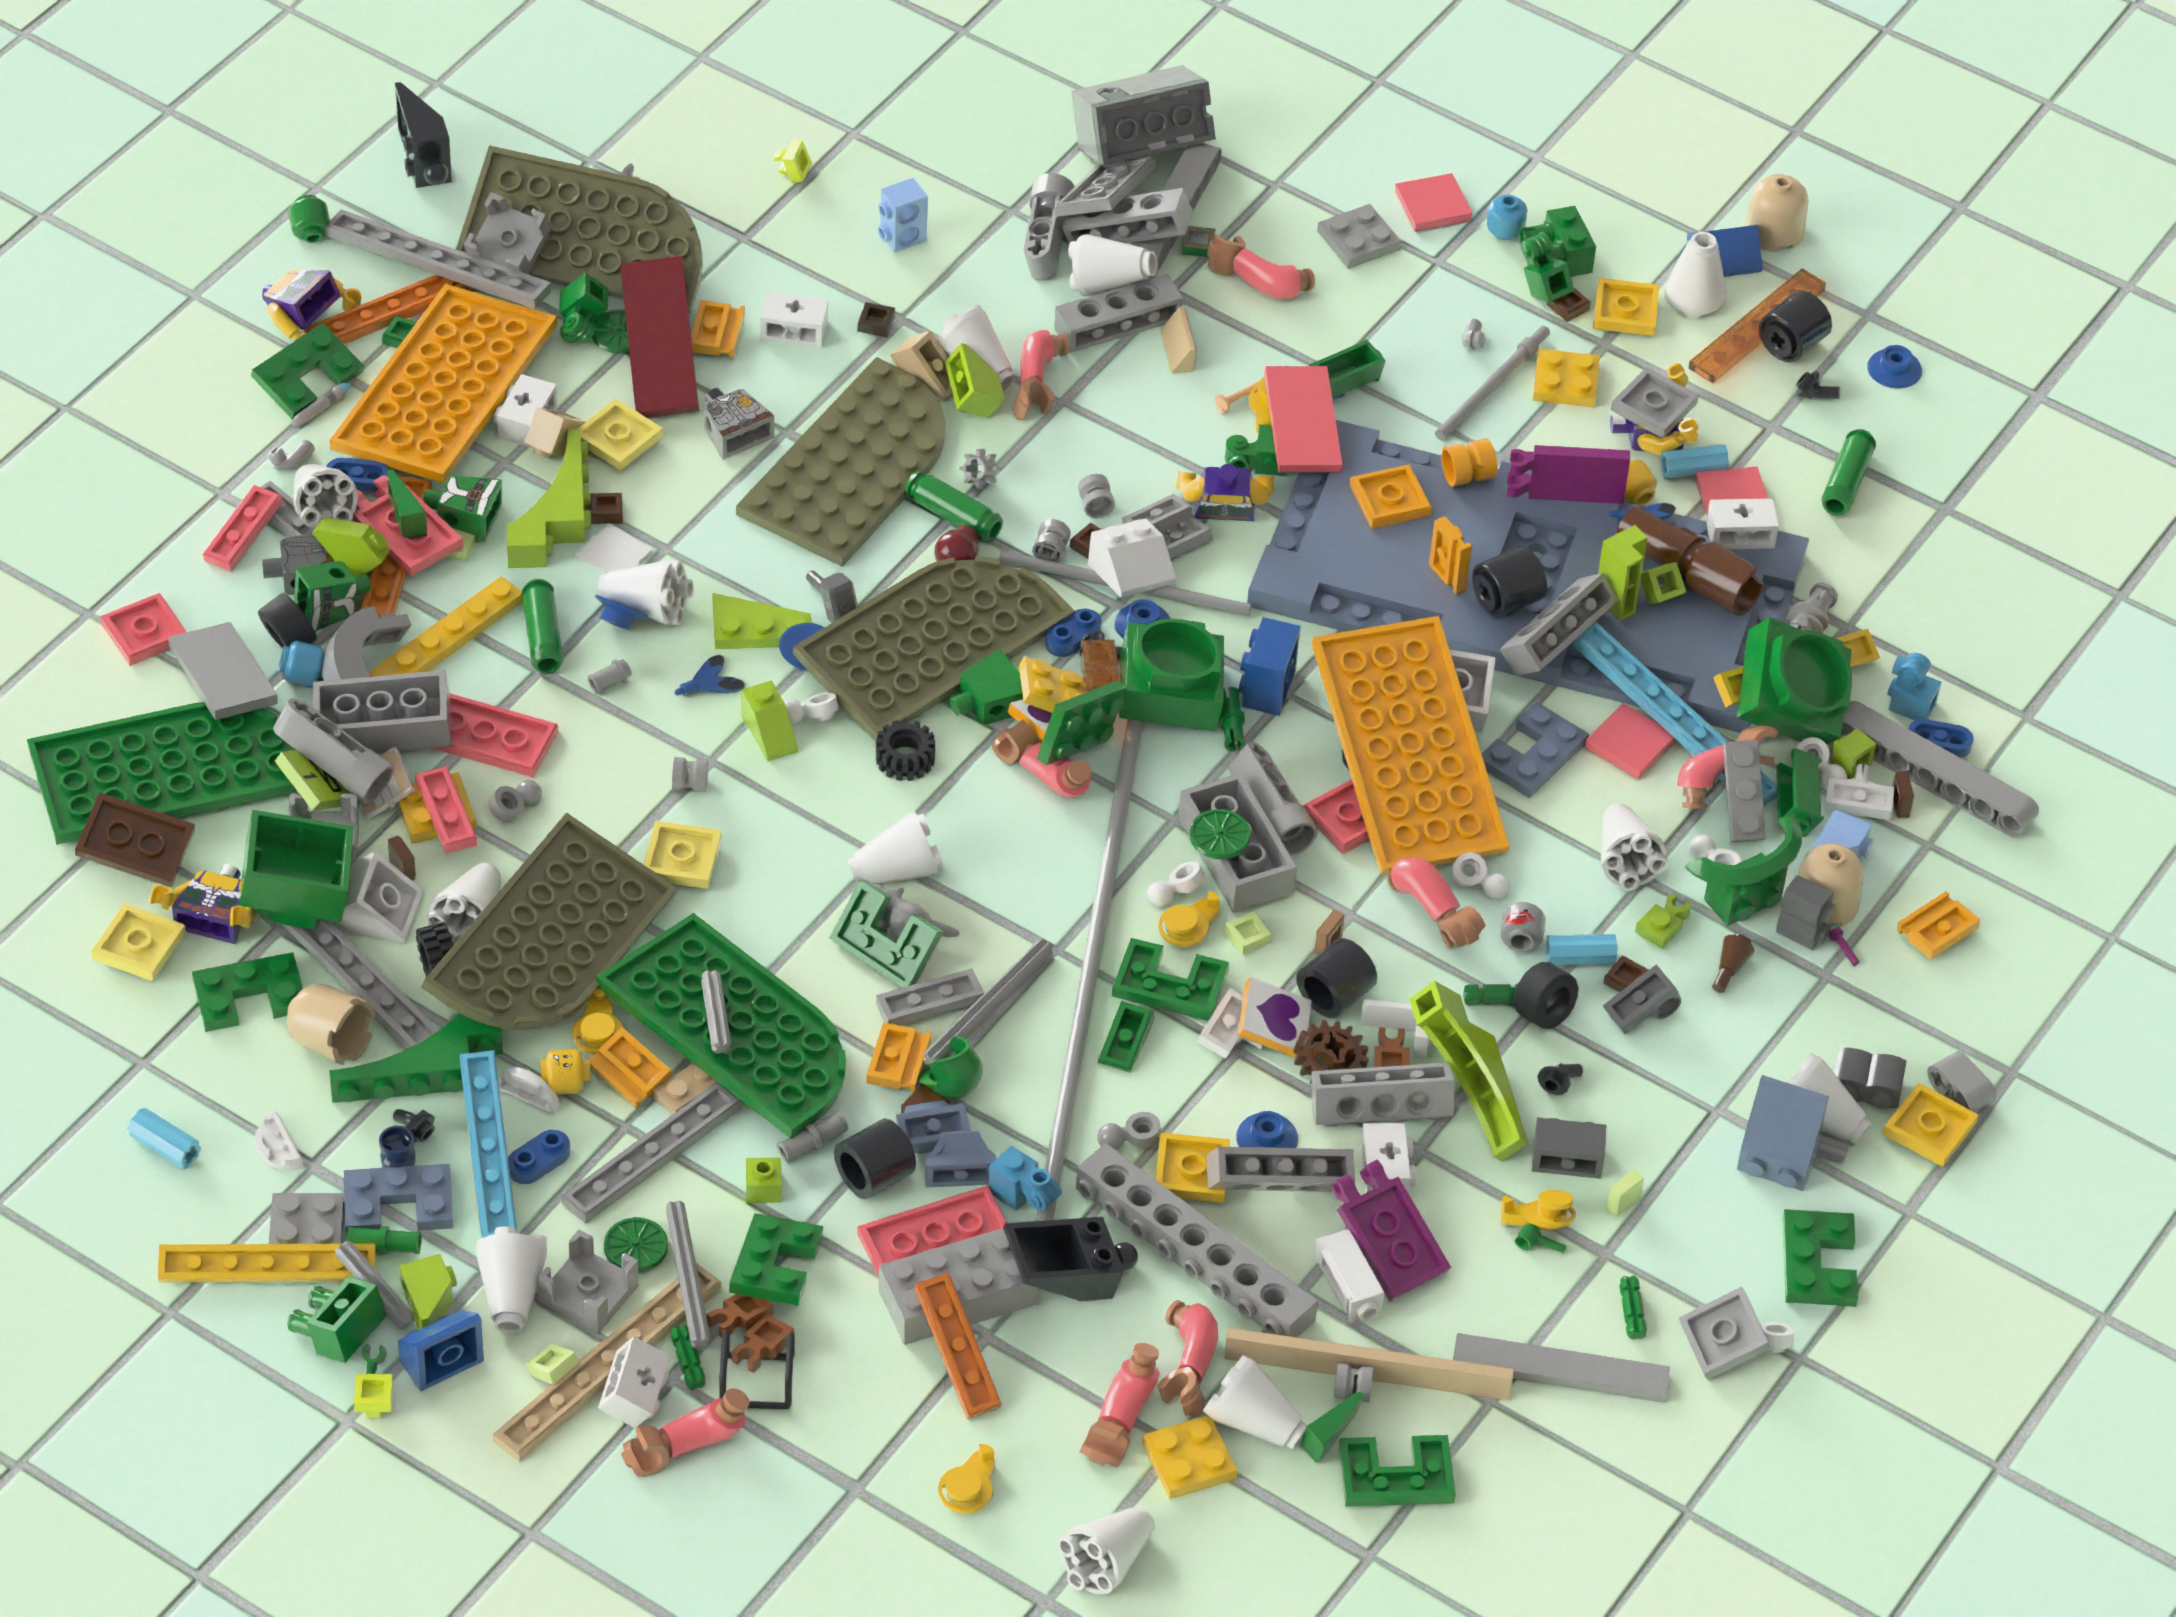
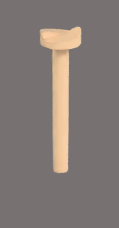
[1214,380,1260,414]

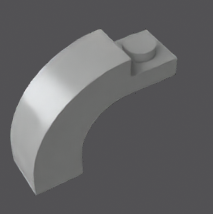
[322,606,411,681]

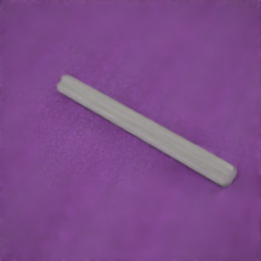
[923,938,1053,1065]

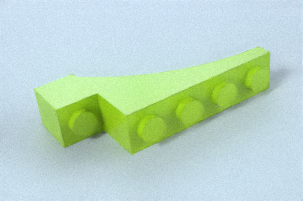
[507,428,591,568]
[1409,980,1528,1162]

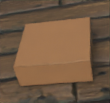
[1314,910,1345,954]

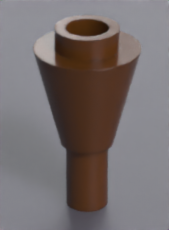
[1712,934,1755,993]

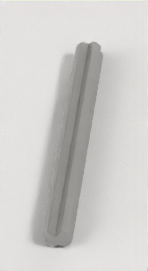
[666,1200,711,1349]

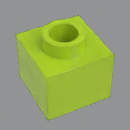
[1641,562,1687,604]
[1830,728,1876,779]
[746,1157,782,1203]

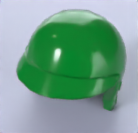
[919,1036,983,1099]

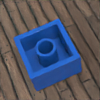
[1238,617,1301,716]

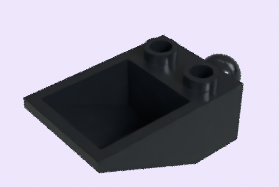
[395,82,452,188]
[1003,1217,1138,1301]

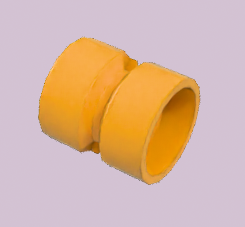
[1441,438,1498,487]

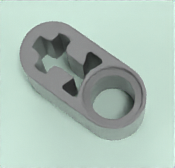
[1927,1051,1996,1112]

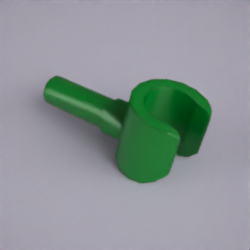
[1515,1223,1567,1254]
[361,1344,387,1374]

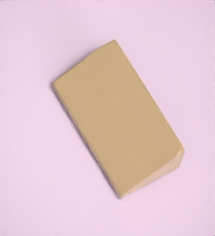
[1161,306,1197,374]

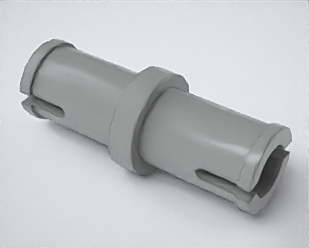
[777,1111,849,1163]

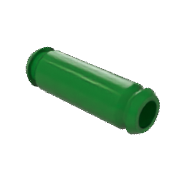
[1821,429,1876,516]
[905,471,1003,541]
[522,579,563,674]

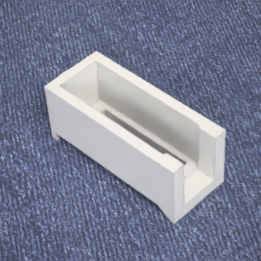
[1314,1228,1384,1324]

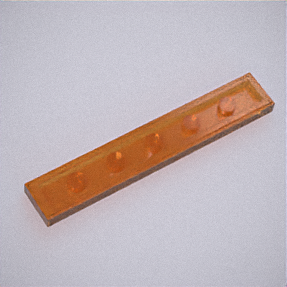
[1688,268,1826,384]

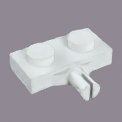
[1824,764,1894,820]
[1196,988,1263,1059]

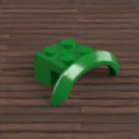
[1685,814,1802,926]

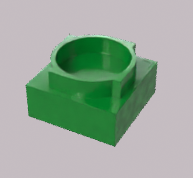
[1737,617,1852,745]
[1119,619,1224,732]
[239,810,354,930]

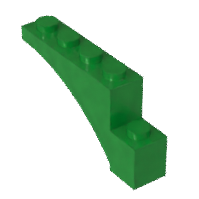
[329,1013,503,1103]

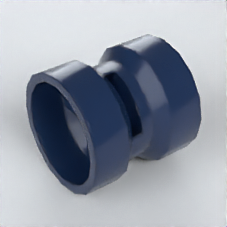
[379,1125,416,1168]

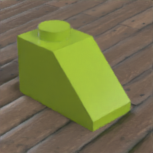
[945,343,1005,418]
[312,517,391,576]
[741,680,798,762]
[399,1254,457,1330]

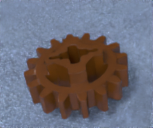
[1293,1020,1369,1085]

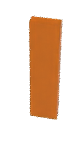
[914,1272,1002,1419]

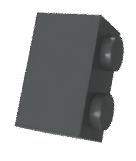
[1532,1117,1607,1179]

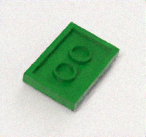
[1036,681,1127,766]

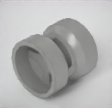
[1078,473,1115,519]
[1032,519,1071,562]
[672,757,708,792]
[1333,1363,1373,1403]

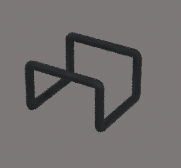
[719,1330,795,1409]

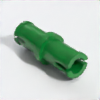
[1219,687,1246,752]
[347,1226,422,1255]

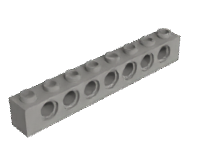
[1076,1143,1318,1338]

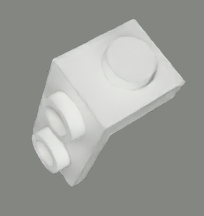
[1361,999,1435,1059]

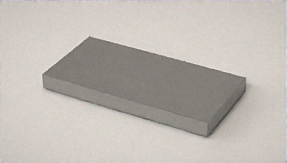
[1054,156,1157,217]
[168,622,278,720]

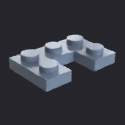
[1481,702,1589,798]
[343,1164,453,1235]

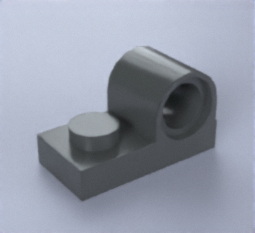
[1603,964,1682,1034]

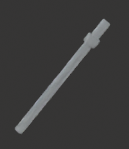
[1435,325,1550,441]

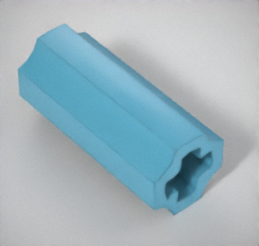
[1660,445,1729,478]
[1546,934,1618,965]
[127,1108,202,1169]

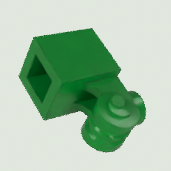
[1521,232,1575,302]
[559,272,608,343]
[1224,424,1286,476]

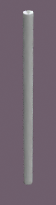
[999,550,1252,617]

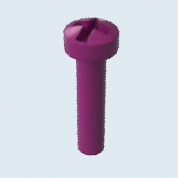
[1828,927,1860,966]

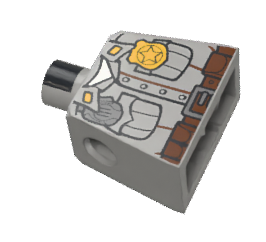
[704,388,774,460]

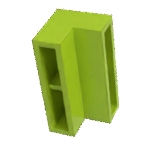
[1598,525,1648,621]

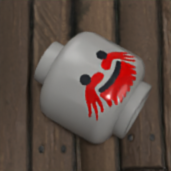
[1500,902,1546,952]

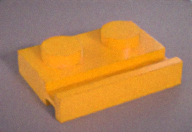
[691,300,745,358]
[1429,516,1472,595]
[1897,891,1980,960]
[866,1022,932,1093]
[586,1027,672,1109]

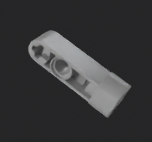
[1023,173,1074,280]
[273,698,395,804]
[1228,741,1318,856]

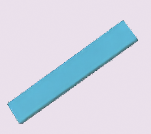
[459,1050,517,1238]

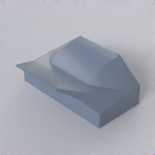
[895,1100,971,1154]
[925,1131,996,1187]

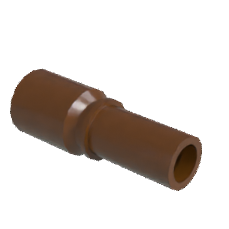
[1617,505,1765,616]

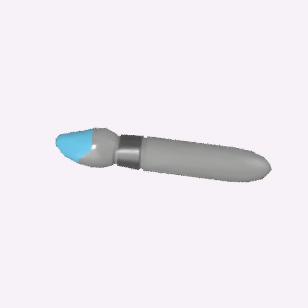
[291,383,351,427]

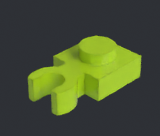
[1635,893,1691,949]

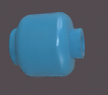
[1487,195,1528,240]
[278,641,324,687]

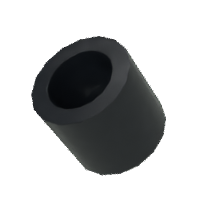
[1758,290,1832,363]
[1472,546,1547,618]
[1296,938,1378,1019]
[834,1118,916,1199]

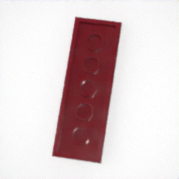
[620,255,699,418]

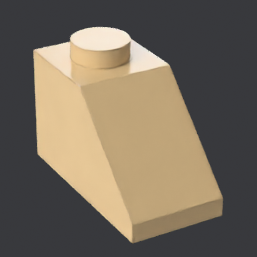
[890,331,953,400]
[524,407,586,459]

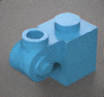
[1887,652,1942,721]
[988,1145,1062,1211]

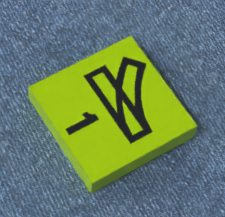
[275,750,359,811]

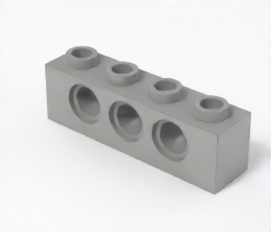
[1062,188,1193,244]
[1054,274,1183,353]
[1500,573,1619,676]
[1312,1063,1454,1126]
[1207,1147,1355,1192]

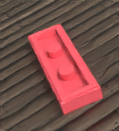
[202,485,283,572]
[415,766,478,854]

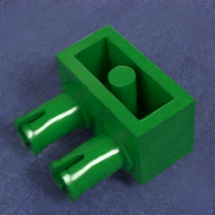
[1518,205,1596,277]
[287,1276,387,1363]

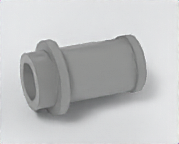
[588,658,632,694]

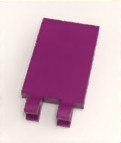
[1507,445,1630,504]
[1331,1159,1452,1301]

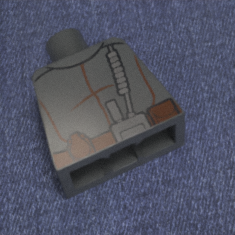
[262,533,335,595]

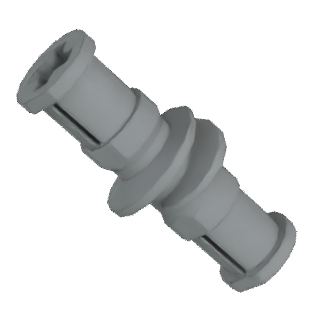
[1787,582,1838,633]

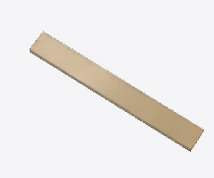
[493,1263,722,1462]
[1224,1328,1514,1400]

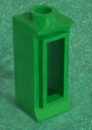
[1309,339,1386,399]
[1776,748,1824,837]

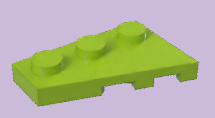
[712,593,812,649]

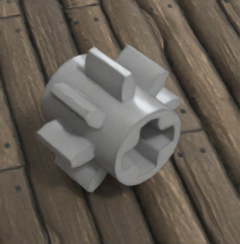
[959,449,1002,489]

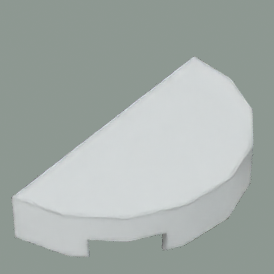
[498,1067,560,1114]
[254,1110,304,1171]

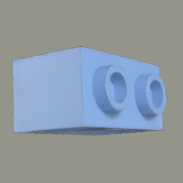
[878,178,928,252]

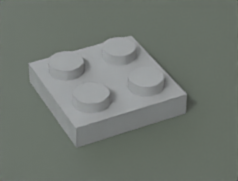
[1317,204,1401,269]
[1611,367,1699,438]
[268,1193,344,1244]
[1678,1286,1772,1380]

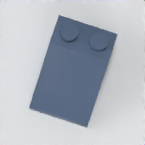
[1737,1075,1829,1191]

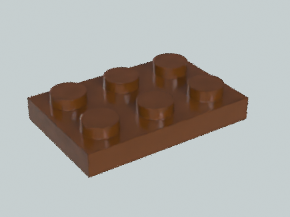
[75,792,195,887]

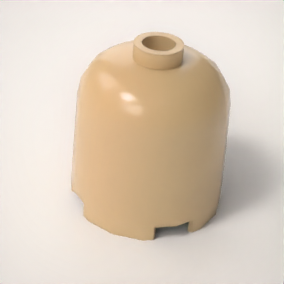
[1745,174,1809,252]
[1798,843,1864,926]
[287,984,376,1065]

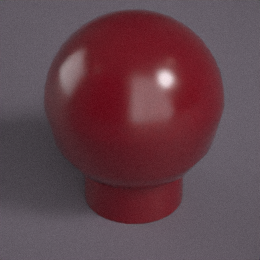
[934,525,979,562]

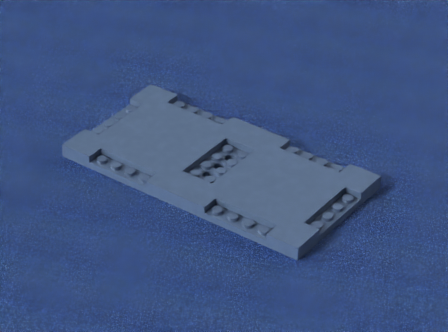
[1247,420,1809,733]

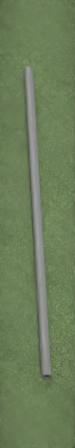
[1035,719,1144,1221]

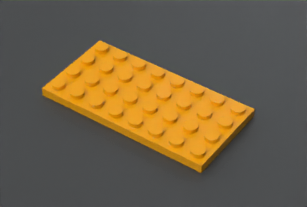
[329,284,558,483]
[1311,616,1510,876]

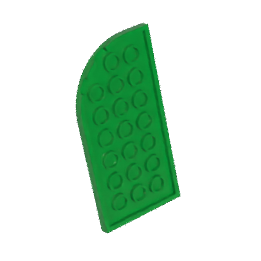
[27,702,298,845]
[595,913,846,1139]

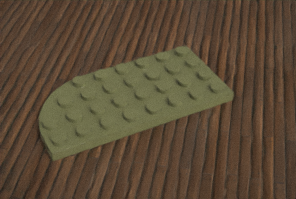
[456,145,703,314]
[736,357,945,567]
[792,556,1075,742]
[421,812,678,1029]

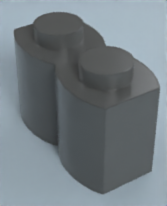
[1776,875,1836,951]
[1834,1047,1907,1109]

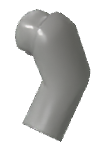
[1462,318,1485,349]
[268,439,315,470]

